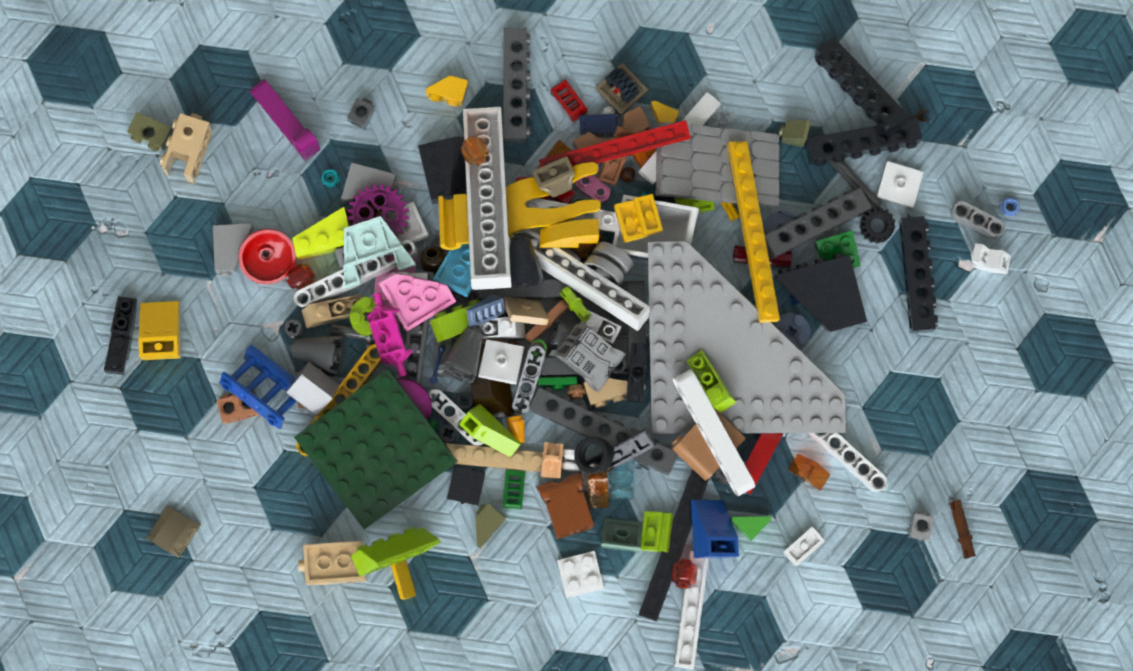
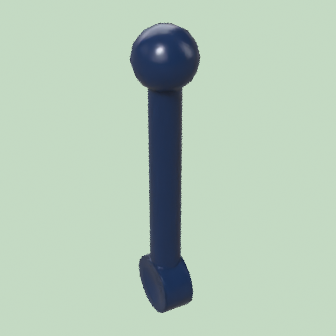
[430,345,445,384]

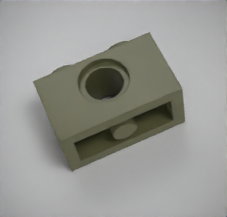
[127,112,174,152]

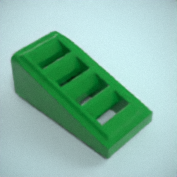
[503,470,525,510]

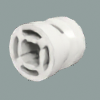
[561,450,580,472]

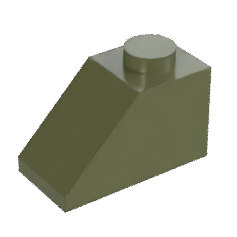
[779,120,811,148]
[475,503,506,549]

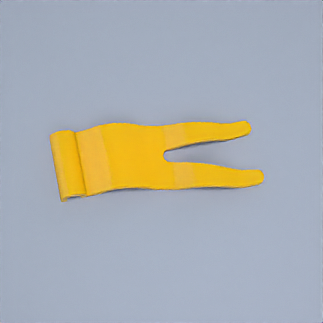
[438,162,601,250]

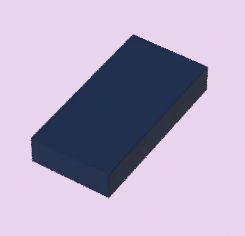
[579,114,618,134]

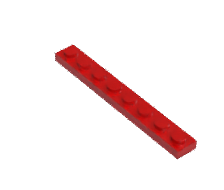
[539,120,691,167]

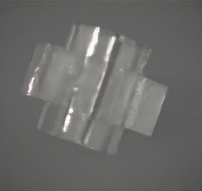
[711,107,735,129]

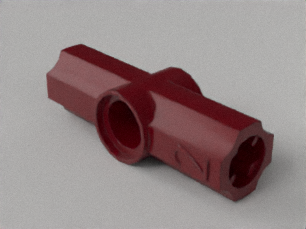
[733,245,792,268]

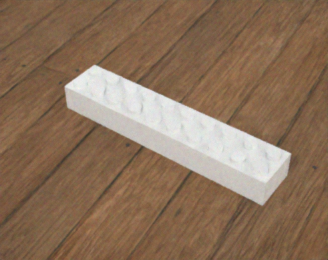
[463,107,511,290]

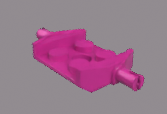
[367,293,412,377]

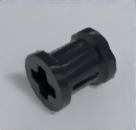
[439,425,457,444]

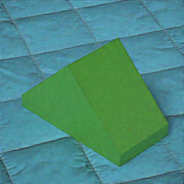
[731,516,771,541]

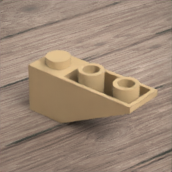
[301,294,362,329]
[583,378,646,408]

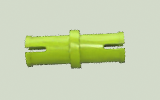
[560,287,592,322]

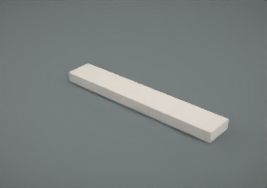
[638,92,721,185]
[674,550,709,670]

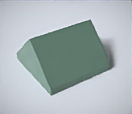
[600,518,642,553]

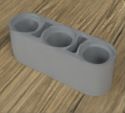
[950,201,1005,239]

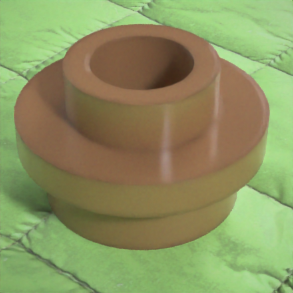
[567,384,586,400]

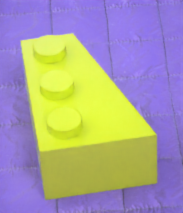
[292,207,349,260]

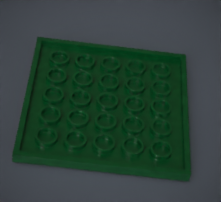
[294,368,458,530]

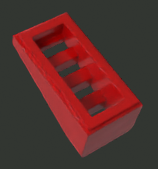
[550,79,588,122]

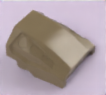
[145,505,201,558]

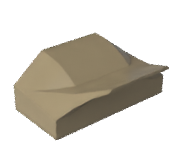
[532,156,575,198]

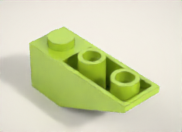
[430,298,480,342]
[686,350,737,413]
[459,404,521,457]

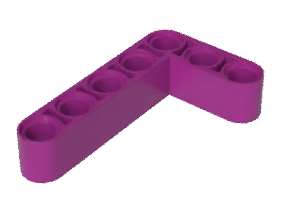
[249,79,321,161]

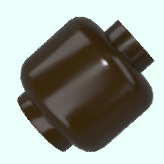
[420,246,445,274]

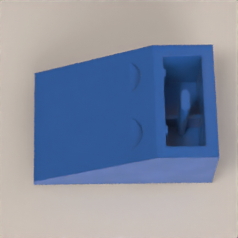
[691,500,739,559]

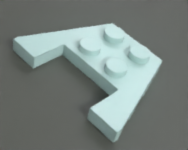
[343,216,416,289]

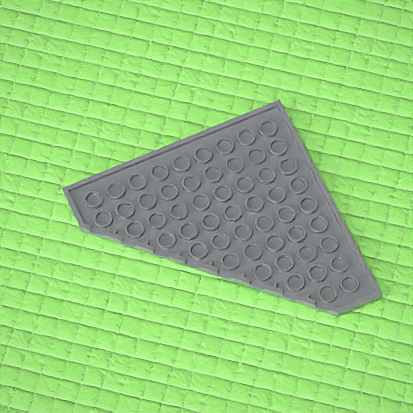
[648,241,846,434]

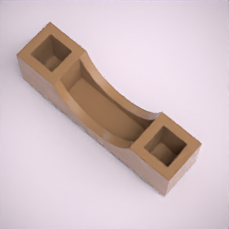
[573,106,651,150]

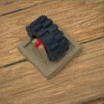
[595,63,648,116]

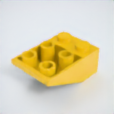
[139,301,181,360]

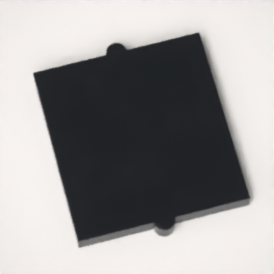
[447,466,485,506]

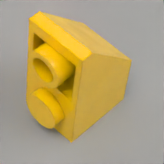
[426,76,469,107]

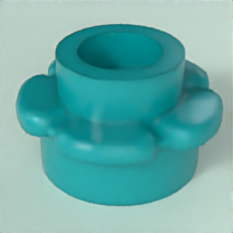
[321,169,340,188]

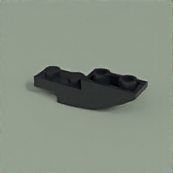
[104,296,137,375]

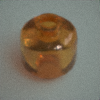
[460,136,489,166]

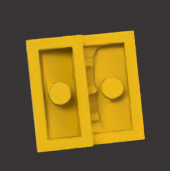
[613,194,663,243]

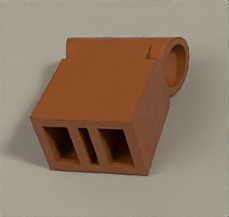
[535,472,594,539]

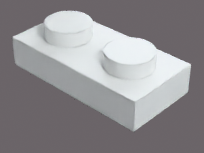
[783,527,825,567]

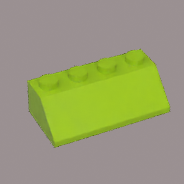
[351,526,441,577]

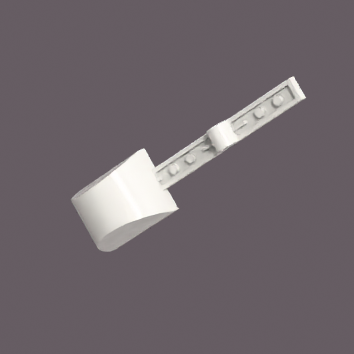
[526,195,699,258]

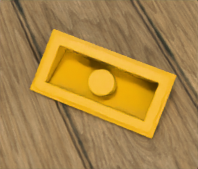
[391,560,416,600]

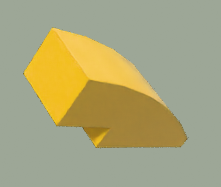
[540,219,599,248]

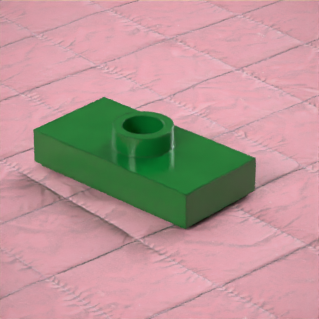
[538,376,577,390]

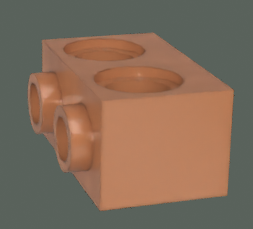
[216,390,260,424]

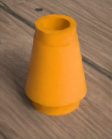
[506,415,525,443]

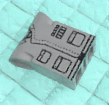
[554,324,626,393]

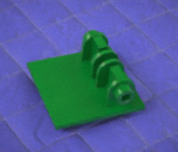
[815,230,861,268]

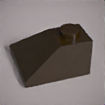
[471,378,514,418]

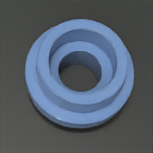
[1000,197,1020,216]

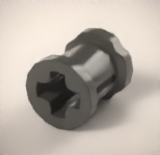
[284,319,303,339]

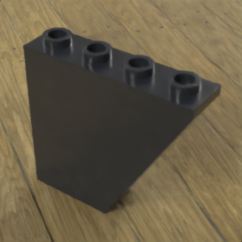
[773,253,867,332]

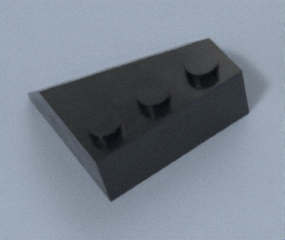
[418,137,467,205]

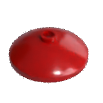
[238,228,296,285]

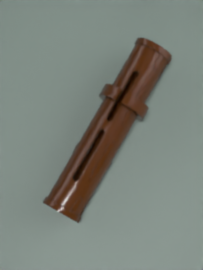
[949,500,976,559]

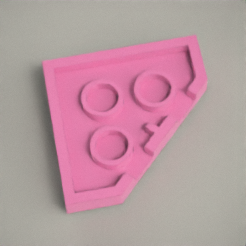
[378,272,456,332]

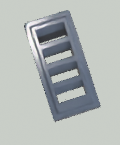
[466,294,505,328]

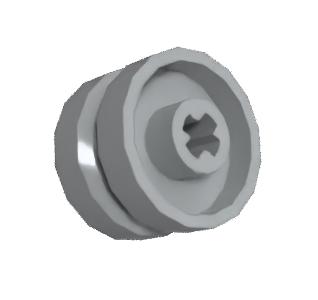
[584,241,633,287]

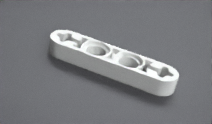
[428,389,484,446]

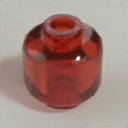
[286,263,316,290]
[671,558,698,589]

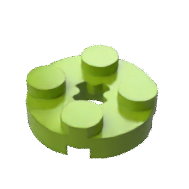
[349,297,376,336]

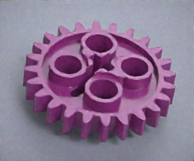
[347,183,410,239]

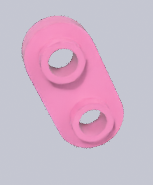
[576,175,610,203]

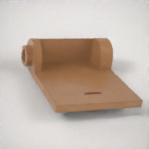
[672,406,746,481]

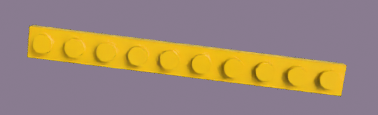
[727,141,780,323]

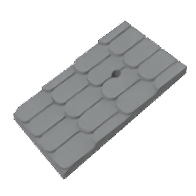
[656,122,779,207]

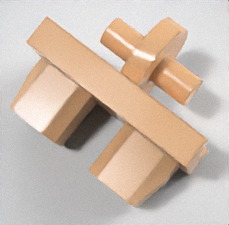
[541,442,564,479]

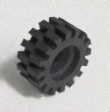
[859,207,896,244]

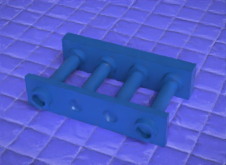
[219,344,296,430]

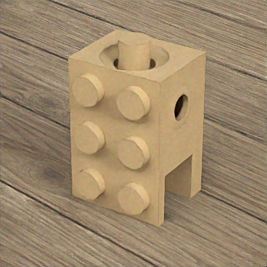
[160,113,213,184]
[298,541,366,586]

